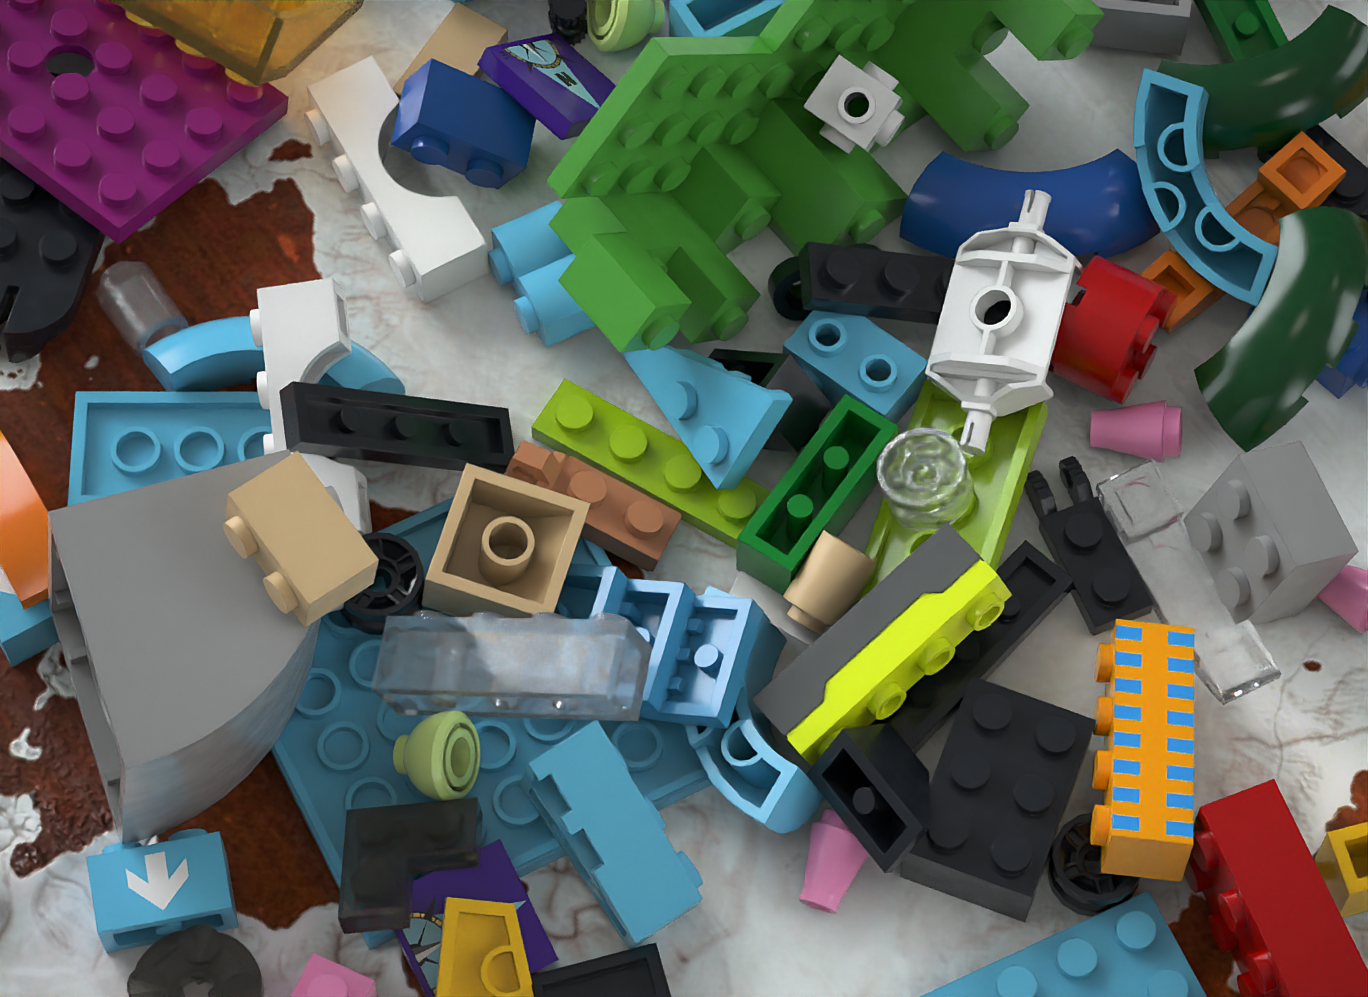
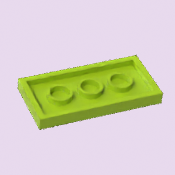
[854,380,1048,606]

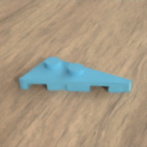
[622,344,793,490]

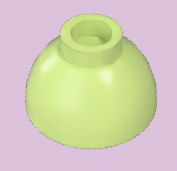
[587,0,665,52]
[393,711,480,804]

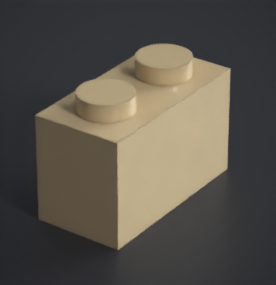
[223,450,379,627]

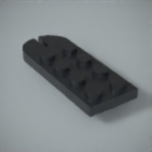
[0,72,106,363]

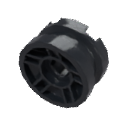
[340,532,425,635]
[1047,812,1142,917]

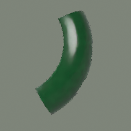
[1156,4,1368,160]
[1194,206,1368,453]

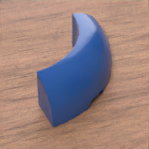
[899,148,1160,260]

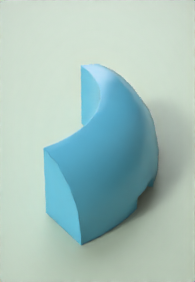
[1133,68,1279,306]
[142,316,405,395]
[684,585,825,834]

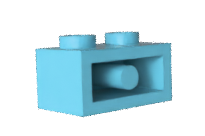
[782,310,928,424]

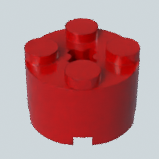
[1048,255,1179,405]

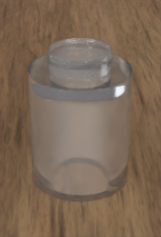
[95,261,188,359]

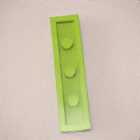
[531,378,772,550]

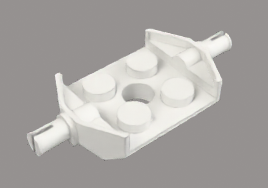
[925,190,1085,456]

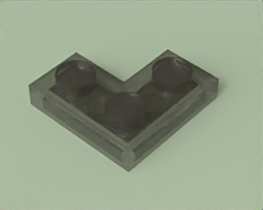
[338,797,483,934]

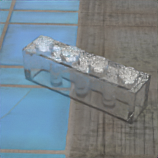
[371,610,652,721]

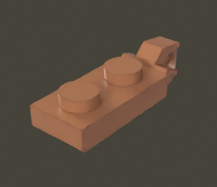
[505,440,683,572]

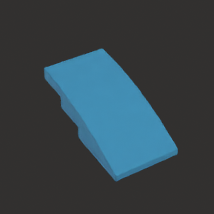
[468,563,763,729]

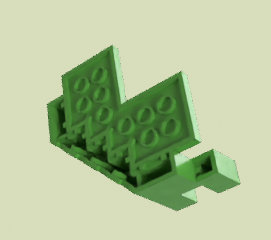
[546,0,1105,353]

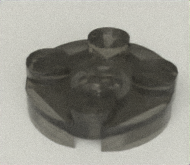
[127,924,265,997]

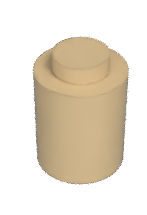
[783,530,879,634]

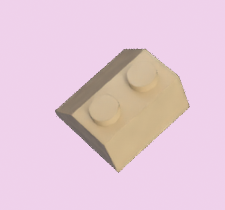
[422,463,591,625]

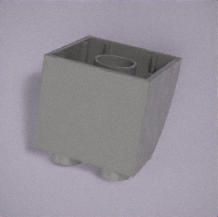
[47,449,344,844]

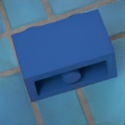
[390,58,536,189]

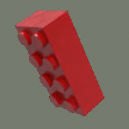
[1184,779,1368,997]

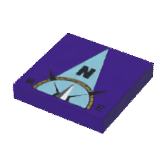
[477,32,616,140]
[378,839,559,997]

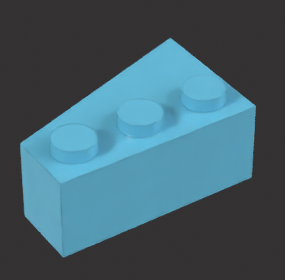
[520,719,703,949]

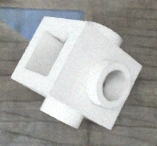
[803,55,905,154]

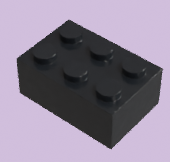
[900,675,1097,923]

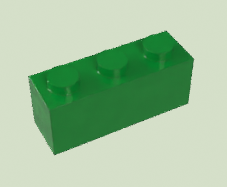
[736,394,899,595]

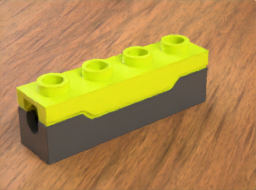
[751,522,1012,766]

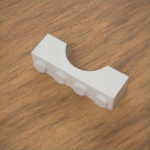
[304,55,490,304]
[250,278,372,536]

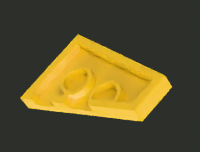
[435,897,534,997]

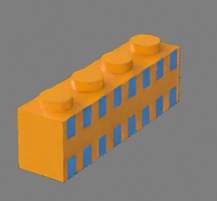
[1090,619,1194,882]

